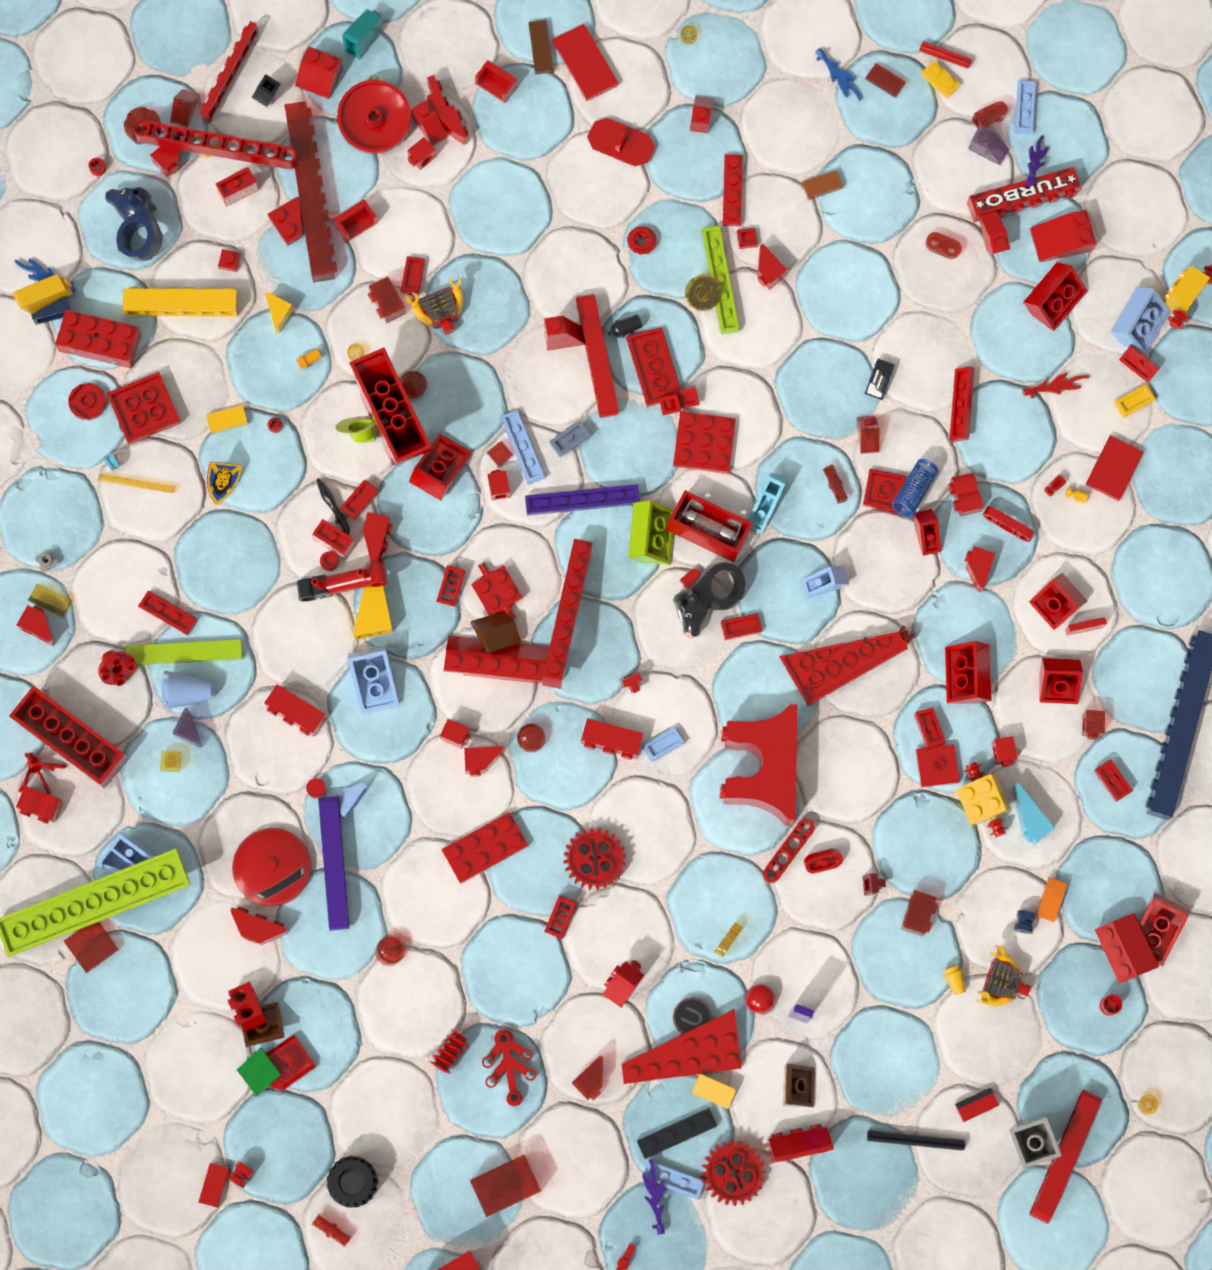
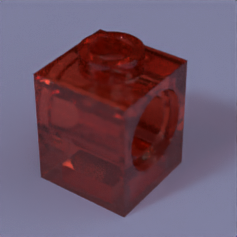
[1082,710,1105,740]

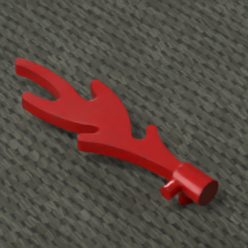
[1022,373,1089,399]

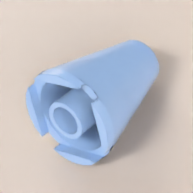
[162,671,215,710]

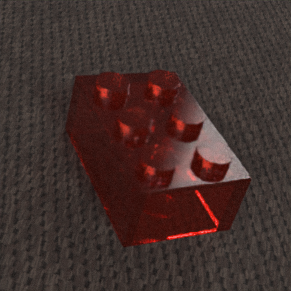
[470,1154,541,1218]

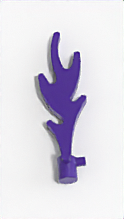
[1026,135,1048,187]
[642,1159,665,1235]

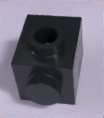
[251,74,281,107]

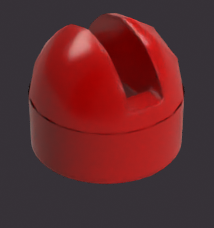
[267,417,283,433]

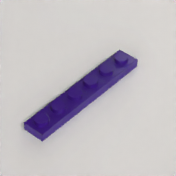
[525,484,640,516]

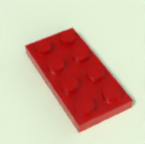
[441,812,529,884]

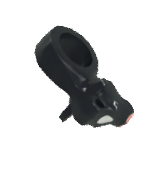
[672,562,746,639]

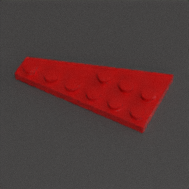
[779,632,908,706]
[621,1009,742,1084]

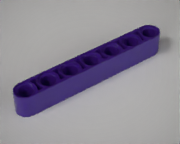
[318,796,350,931]

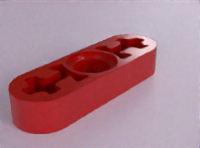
[982,506,1035,542]

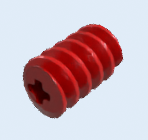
[428,1029,470,1074]

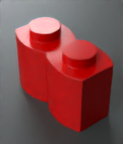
[948,473,984,517]
[16,786,63,824]

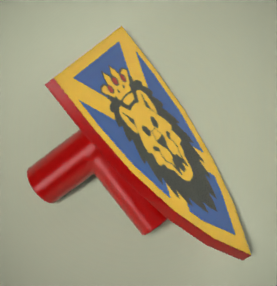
[206,462,242,505]

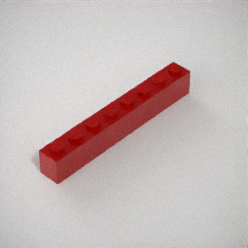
[542,539,593,689]

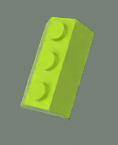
[628,500,674,565]

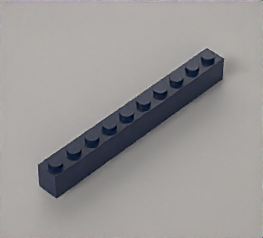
[1145,630,1212,821]

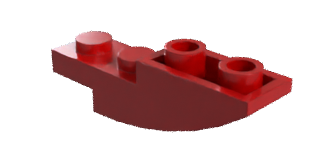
[426,75,469,145]

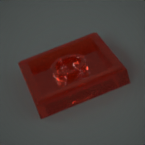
[63,922,119,973]

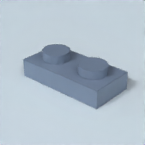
[549,421,591,458]

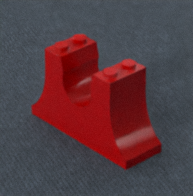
[349,347,432,466]
[719,704,798,826]

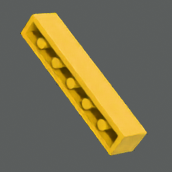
[122,286,238,317]

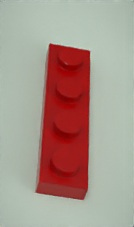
[722,154,743,227]
[949,366,975,442]

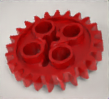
[563,827,626,891]
[700,1140,766,1206]

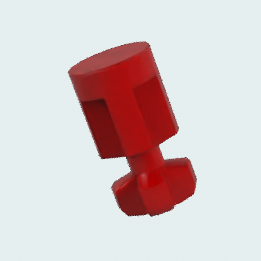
[1044,475,1066,496]

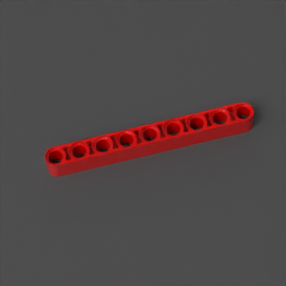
[133,120,298,169]

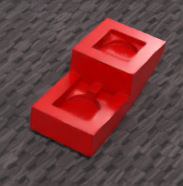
[659,385,700,415]

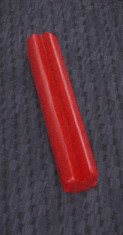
[919,41,972,69]

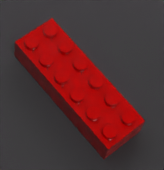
[9,685,128,789]

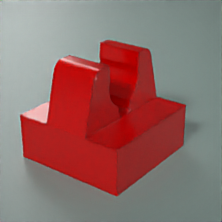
[619,671,642,694]

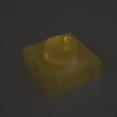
[160,751,182,772]

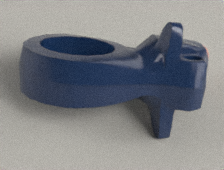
[105,187,163,261]

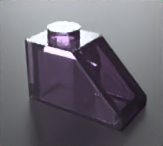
[968,125,1009,166]

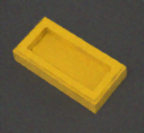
[1114,384,1156,419]
[206,405,248,434]

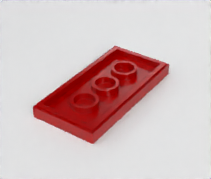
[552,24,619,102]
[626,327,681,407]

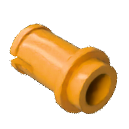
[296,348,322,369]

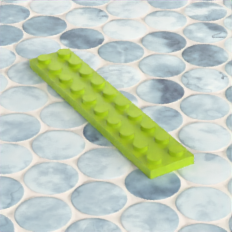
[0,848,191,957]

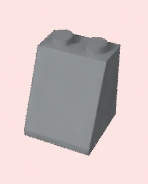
[1009,1117,1062,1169]

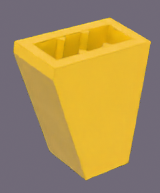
[12,274,73,314]
[353,586,393,641]

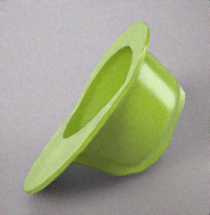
[335,418,376,443]

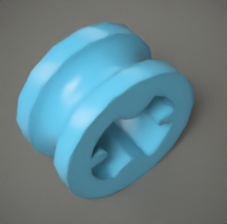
[103,452,120,471]

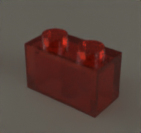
[367,277,406,324]
[900,890,938,937]

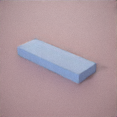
[1014,80,1036,135]
[642,1160,704,1200]

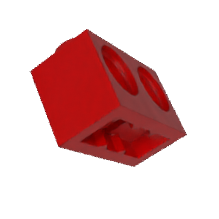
[227,981,267,1032]

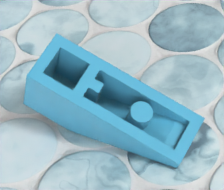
[748,472,788,535]
[1012,782,1055,845]

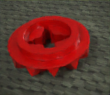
[627,226,657,256]

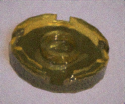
[685,274,722,311]

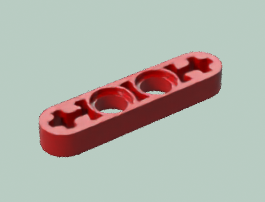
[762,819,815,884]

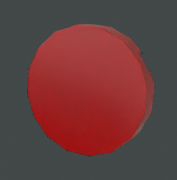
[68,383,107,421]

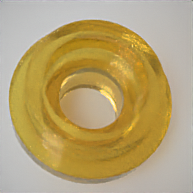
[1138,1095,1158,1115]

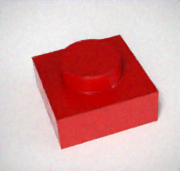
[218,249,241,272]

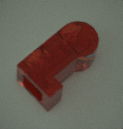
[972,101,1008,134]

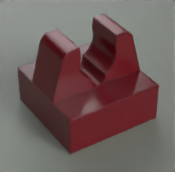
[862,873,886,896]

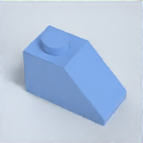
[802,566,849,598]

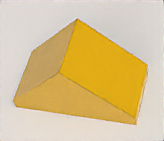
[265,292,293,334]

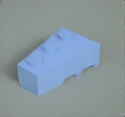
[97,833,156,872]

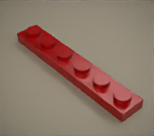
[200,21,259,123]

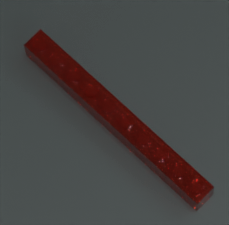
[284,101,338,283]

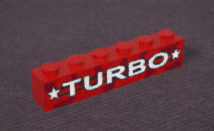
[967,167,1081,222]

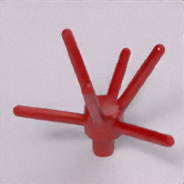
[18,753,66,794]

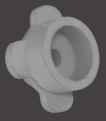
[35,550,58,572]

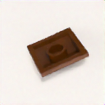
[470,612,521,654]
[242,1002,285,1047]

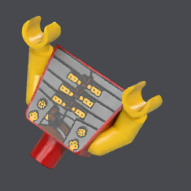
[406,276,464,335]
[976,945,1031,1007]

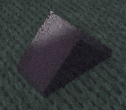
[172,707,203,748]

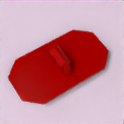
[587,118,655,167]

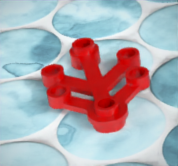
[482,1029,537,1107]

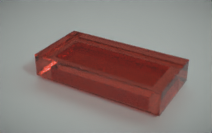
[865,63,906,98]

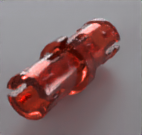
[823,465,849,504]
[311,1214,352,1247]

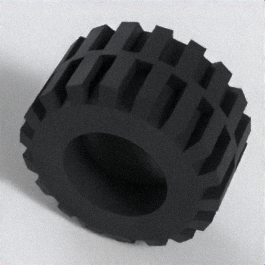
[326,1156,378,1208]

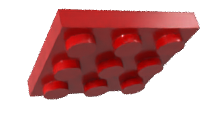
[106,372,181,445]
[673,411,736,474]

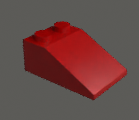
[1030,209,1097,263]
[409,433,472,501]
[1139,893,1190,966]

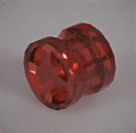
[898,625,916,646]

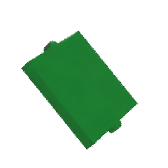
[237,1048,282,1096]

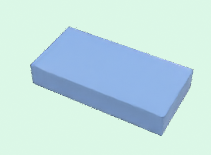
[642,727,685,763]

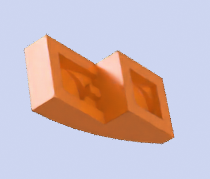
[1036,877,1067,922]

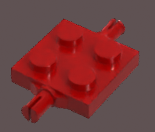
[471,562,523,619]

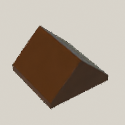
[783,1064,815,1107]

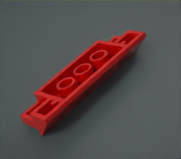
[444,635,550,684]

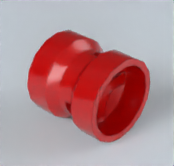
[1099,994,1122,1016]
[227,1161,255,1189]

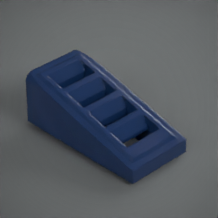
[31,296,71,325]

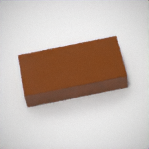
[802,170,843,200]

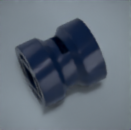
[1014,910,1037,934]

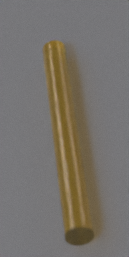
[98,474,175,493]

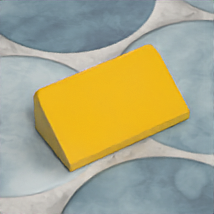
[692,1074,736,1109]

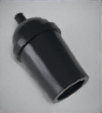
[607,314,642,338]

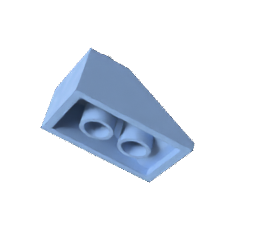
[348,645,399,713]

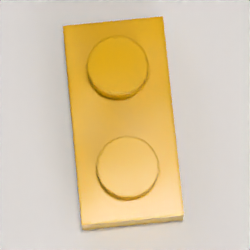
[921,60,961,99]

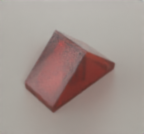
[170,89,200,128]
[856,416,879,454]

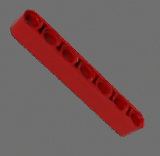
[576,293,619,418]
[1029,1089,1102,1224]

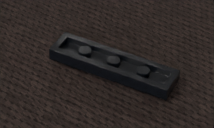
[636,1108,717,1160]

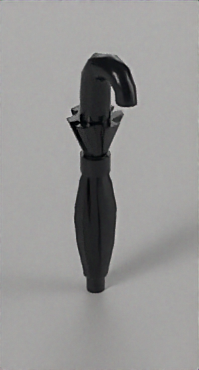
[316,478,350,535]

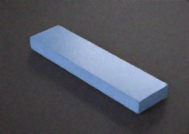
[500,409,546,485]

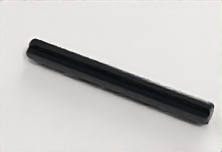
[867,1130,966,1151]

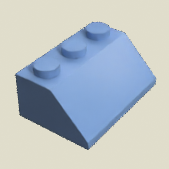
[1110,287,1171,355]

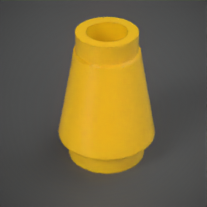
[943,964,966,995]

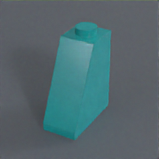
[342,9,383,60]

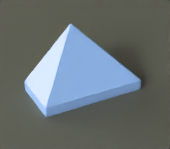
[338,783,368,820]

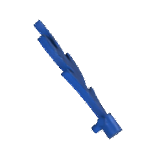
[815,48,861,101]
[14,258,77,295]

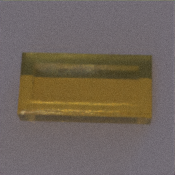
[28,584,72,617]

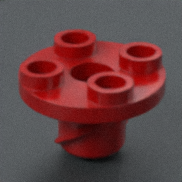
[98,650,137,686]

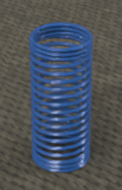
[892,459,939,517]

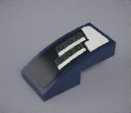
[864,358,895,400]

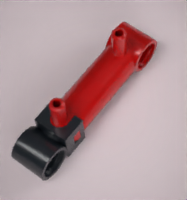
[296,563,388,602]

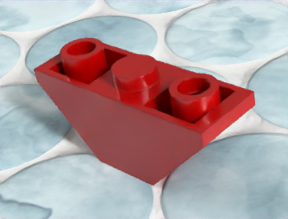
[230,906,288,946]

